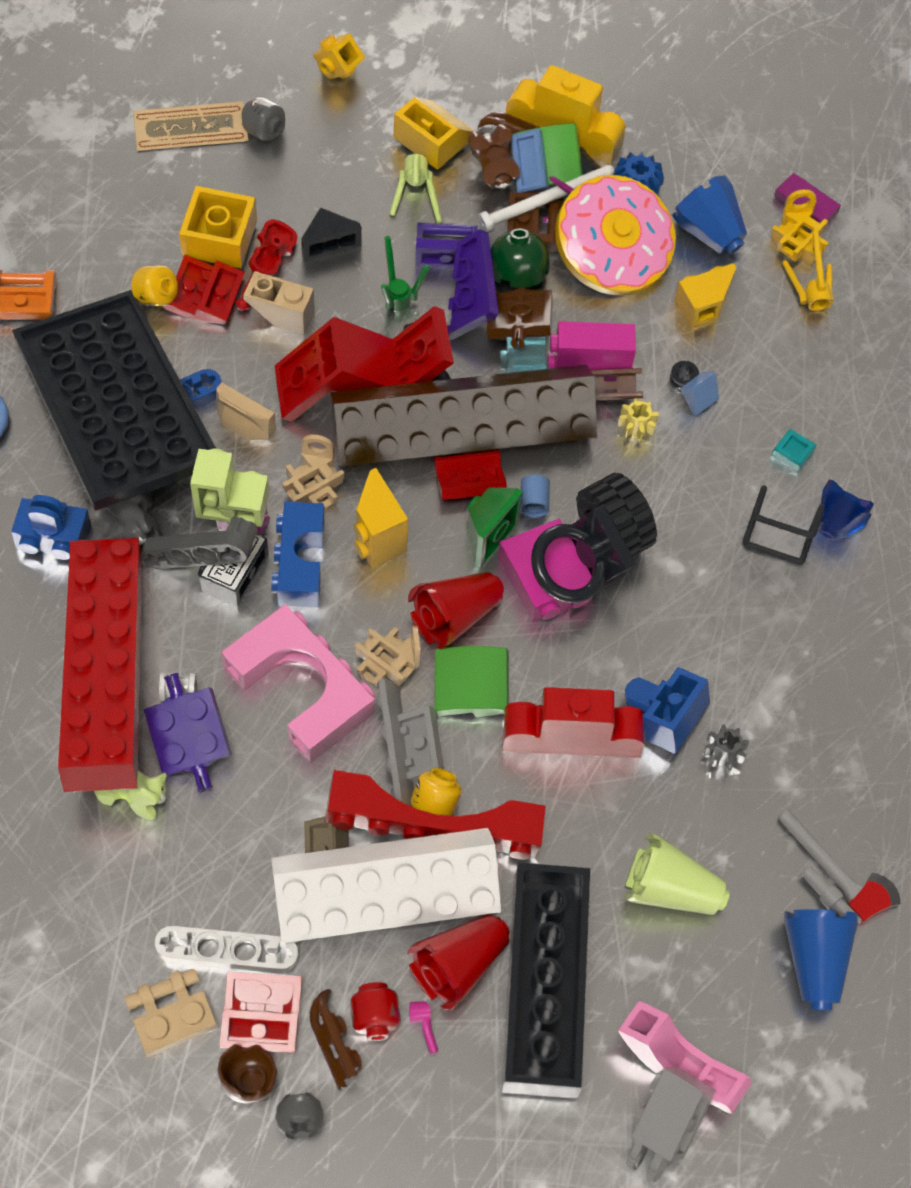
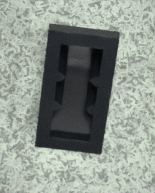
[301,207,362,262]

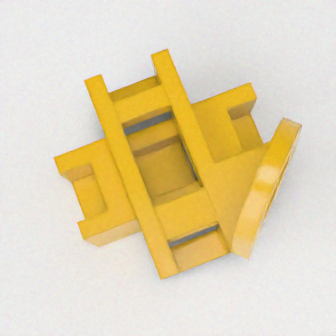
[771,189,829,264]

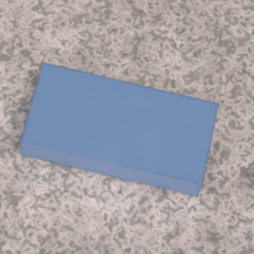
[511,128,549,193]

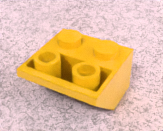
[393,97,475,170]

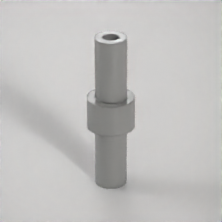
[801,866,862,924]

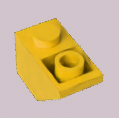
[674,263,737,328]

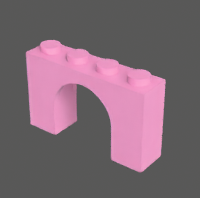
[221,604,375,763]

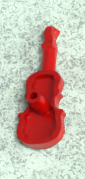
[235,219,298,311]

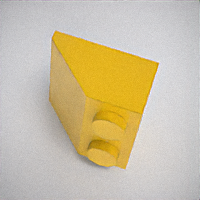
[354,468,408,568]

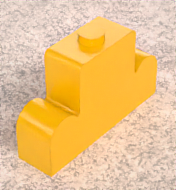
[505,65,626,165]

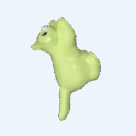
[94,771,167,821]

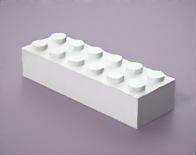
[271,828,501,943]

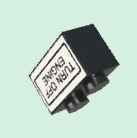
[198,534,269,608]

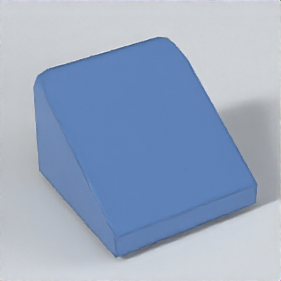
[680,371,719,416]

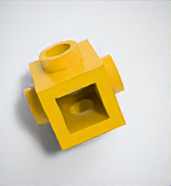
[313,33,366,80]

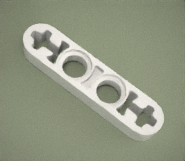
[155,926,299,974]

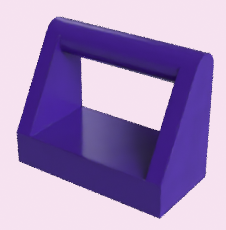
[415,222,478,269]

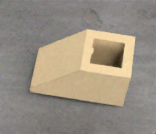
[243,271,315,335]

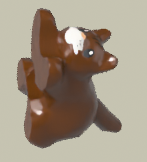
[468,125,521,190]

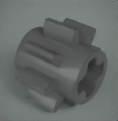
[704,724,749,771]

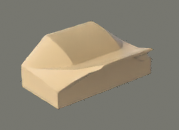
[216,382,276,441]

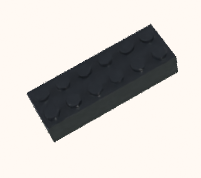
[502,862,590,1099]

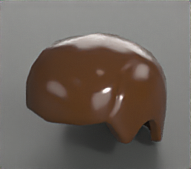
[217,1044,278,1103]

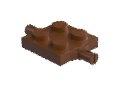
[487,287,553,349]

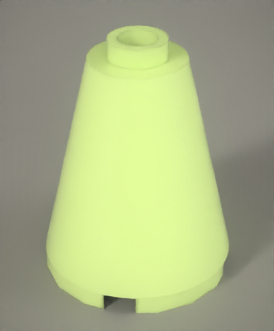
[624,832,730,915]

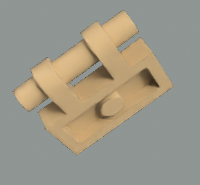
[124,968,217,1058]

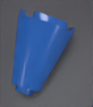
[784,909,858,1011]

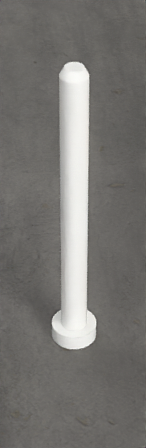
[478,165,614,233]

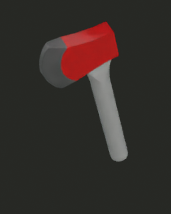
[778,809,900,925]

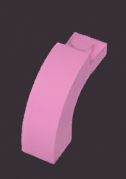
[618,1001,752,1114]

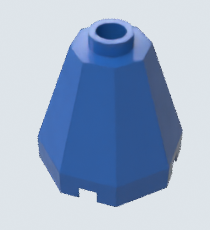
[672,176,747,254]

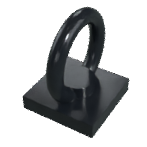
[531,505,637,603]

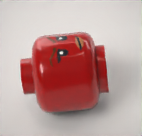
[350,982,401,1041]

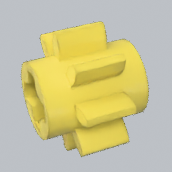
[618,399,659,440]

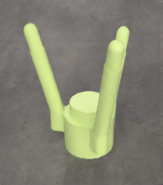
[390,154,442,224]

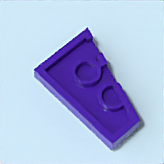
[447,229,499,340]

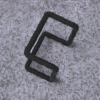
[743,485,825,565]

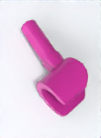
[409,1001,439,1054]

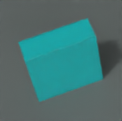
[771,428,817,472]

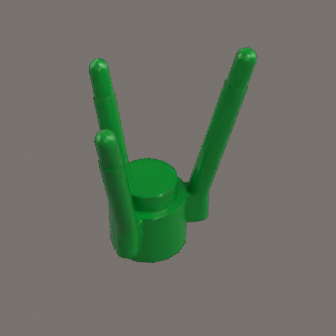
[381,235,430,311]

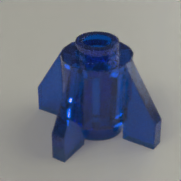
[819,479,874,541]

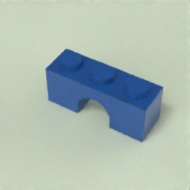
[271,502,325,607]

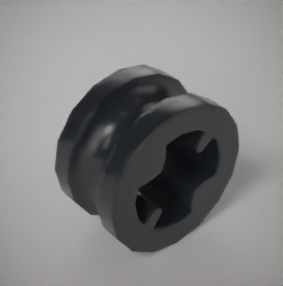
[669,361,699,392]

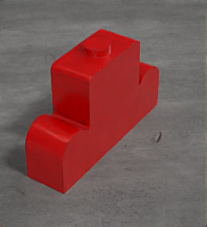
[502,687,644,758]

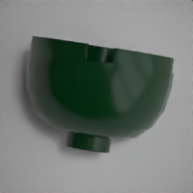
[491,228,550,288]

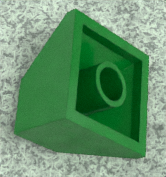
[467,488,523,570]

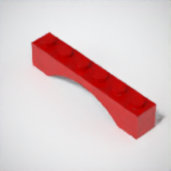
[324,770,546,860]

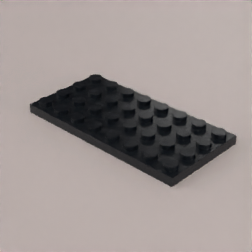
[12,290,217,511]

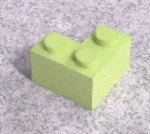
[190,448,270,527]

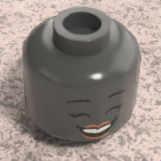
[241,97,285,141]

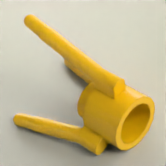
[782,229,834,311]

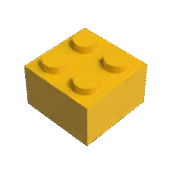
[179,186,257,268]

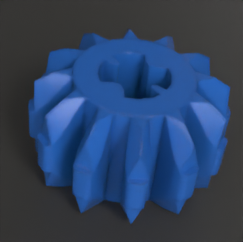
[613,152,664,195]

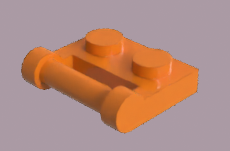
[0,270,57,320]

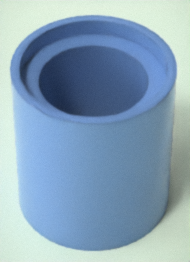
[520,475,550,518]

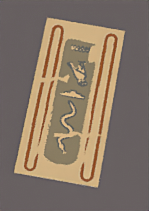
[133,101,248,151]

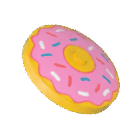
[555,175,676,295]

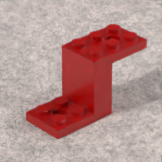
[274,306,454,422]

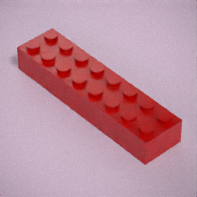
[58,538,143,792]

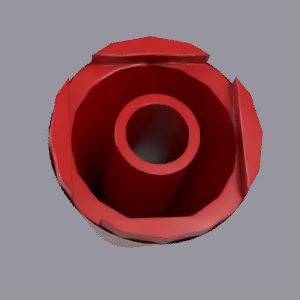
[408,572,504,649]
[407,914,510,1010]

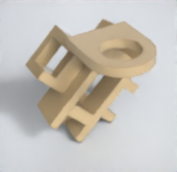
[282,434,345,510]
[354,625,420,689]

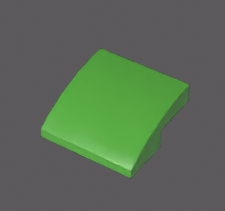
[513,123,583,187]
[435,646,509,718]

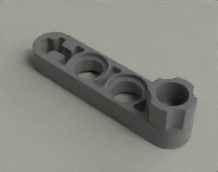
[140,517,258,569]

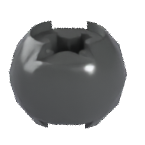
[275,1092,324,1140]

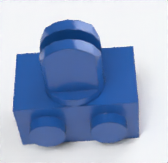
[11,495,91,560]
[625,667,710,754]

